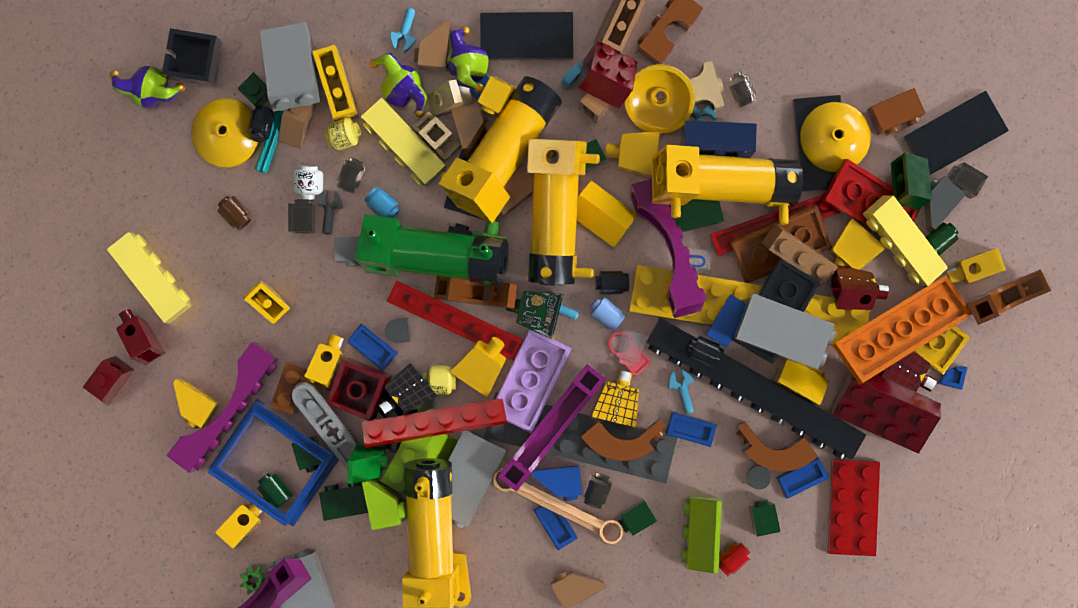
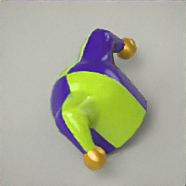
[446,26,489,94]
[369,53,427,118]
[109,66,185,108]

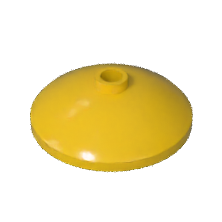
[625,64,695,134]
[191,98,260,168]
[800,102,871,172]

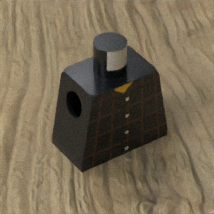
[377,363,438,418]

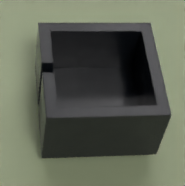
[162,28,222,87]

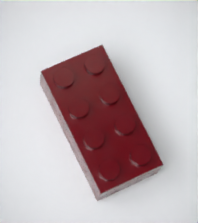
[832,372,941,454]

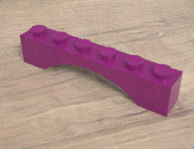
[630,179,706,318]
[167,342,278,473]
[498,364,606,492]
[238,558,311,608]

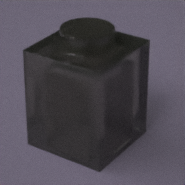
[947,162,988,199]
[288,199,315,234]

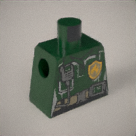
[506,291,564,338]

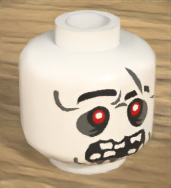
[293,165,323,199]

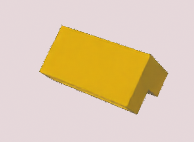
[577,180,638,247]

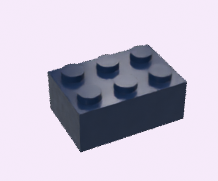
[681,120,757,158]

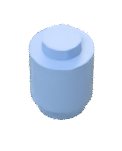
[590,297,625,331]

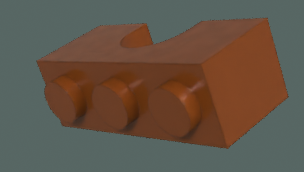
[637,0,703,64]

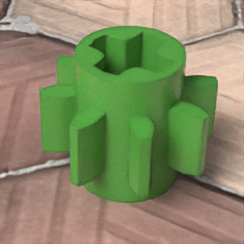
[240,566,267,595]

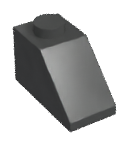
[924,176,966,232]

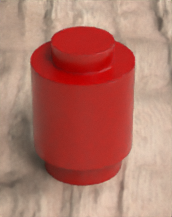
[719,542,750,577]

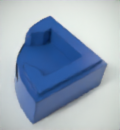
[937,366,968,390]

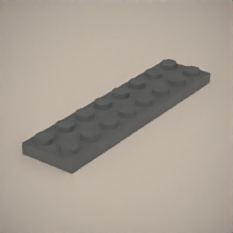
[484,392,677,483]

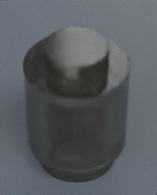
[726,71,757,108]
[336,157,366,194]
[583,472,613,509]

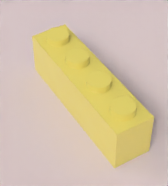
[361,97,447,187]
[863,195,948,286]
[107,232,192,324]

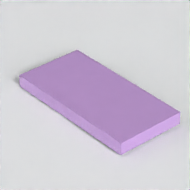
[495,329,572,434]

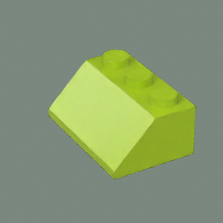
[381,434,458,494]
[362,478,407,531]
[681,496,722,574]

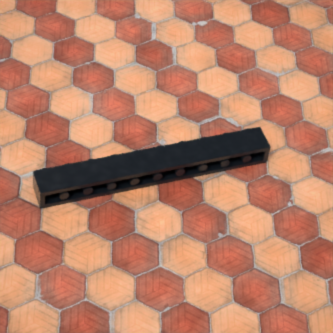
[645,318,867,460]

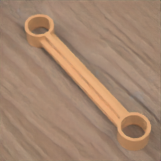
[493,468,623,545]

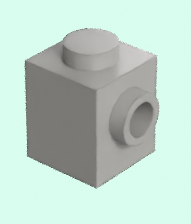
[334,236,360,266]

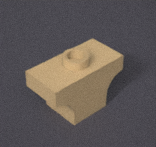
[689,61,724,112]
[427,80,473,117]
[412,111,461,161]

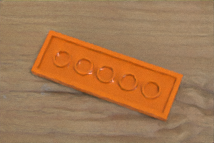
[832,275,973,385]

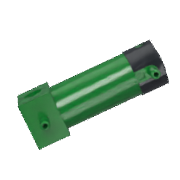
[355,214,509,286]

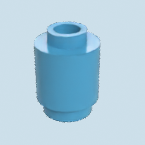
[364,187,399,218]

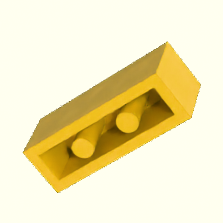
[312,44,359,121]

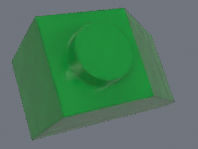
[347,445,388,484]

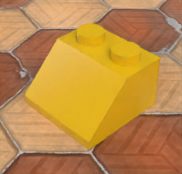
[771,358,829,405]

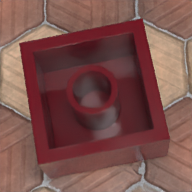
[578,41,637,109]
[327,358,392,421]

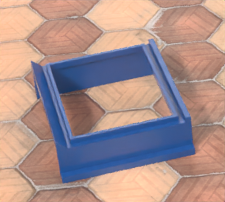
[208,398,339,526]

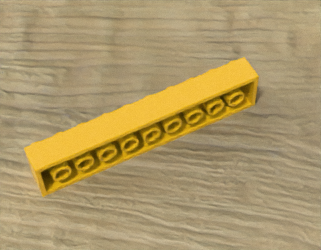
[628,265,870,346]

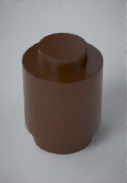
[217,196,252,231]

